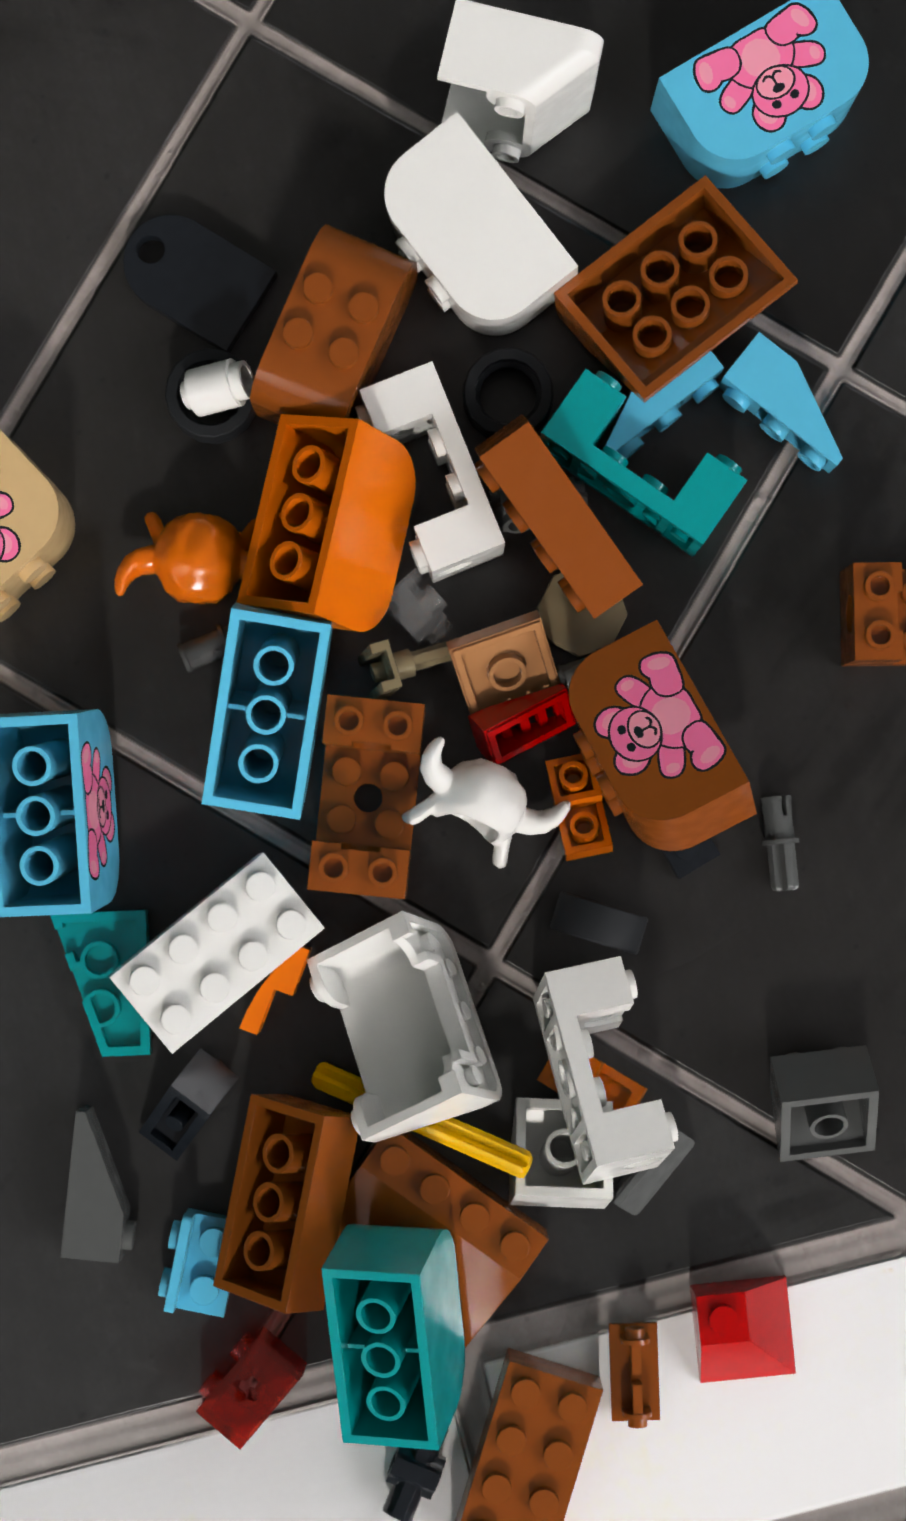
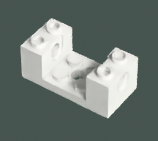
[355,361,505,583]
[533,956,678,1185]

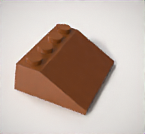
[554,175,798,403]
[337,1132,549,1348]

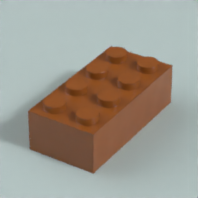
[474,414,643,619]
[213,1094,358,1314]
[455,1348,603,1521]

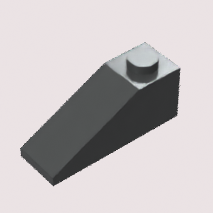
[60,1105,137,1263]

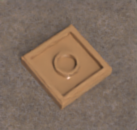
[446,610,561,715]

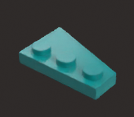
[50,910,153,1057]

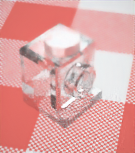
[387,568,454,647]

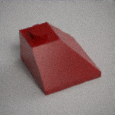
[690,1275,796,1383]

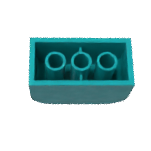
[321,1224,465,1451]

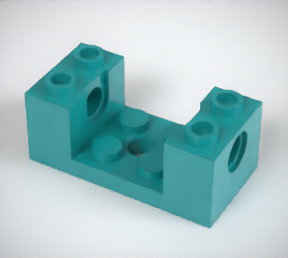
[540,369,748,557]

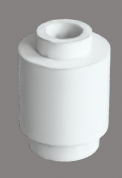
[180,358,254,417]

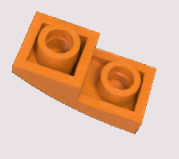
[545,754,613,861]

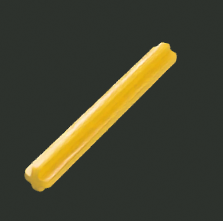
[311,1062,533,1178]

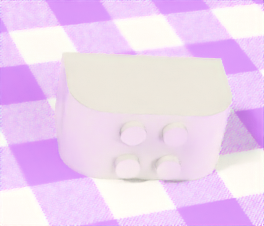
[384,111,578,336]

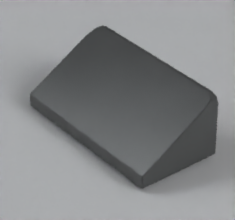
[612,1127,695,1215]

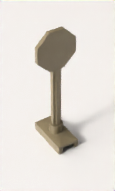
[358,573,627,700]

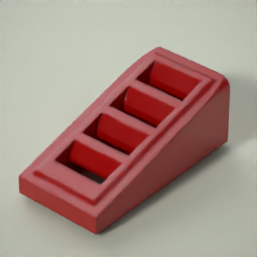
[468,684,576,765]

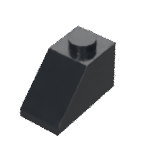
[139,1048,239,1161]

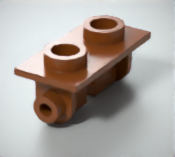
[609,1322,660,1428]

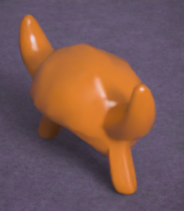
[114,512,256,604]

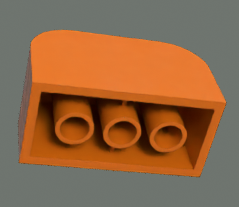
[237,414,416,632]

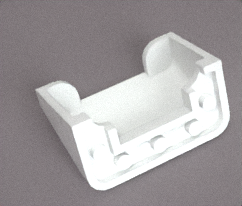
[307,911,502,1143]

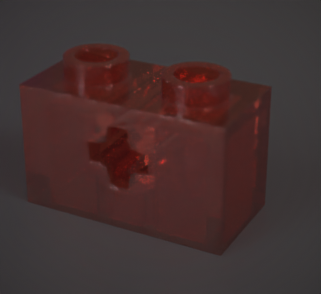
[196,1326,307,1450]

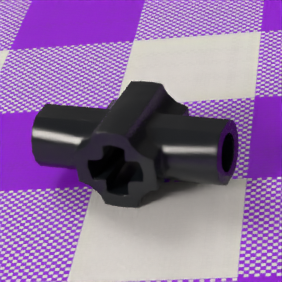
[382,1429,449,1521]

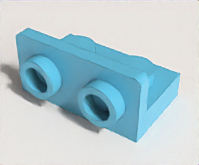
[158,1208,230,1318]

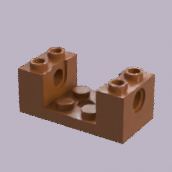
[840,562,906,666]
[307,694,426,899]

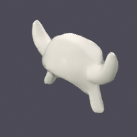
[402,736,571,869]

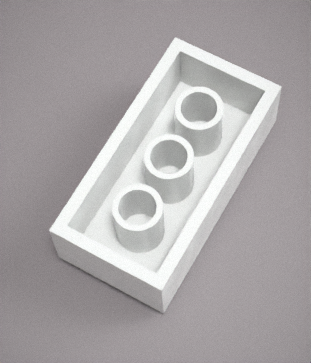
[109,852,325,1054]

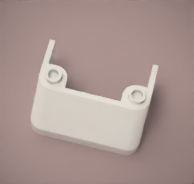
[437,0,604,163]

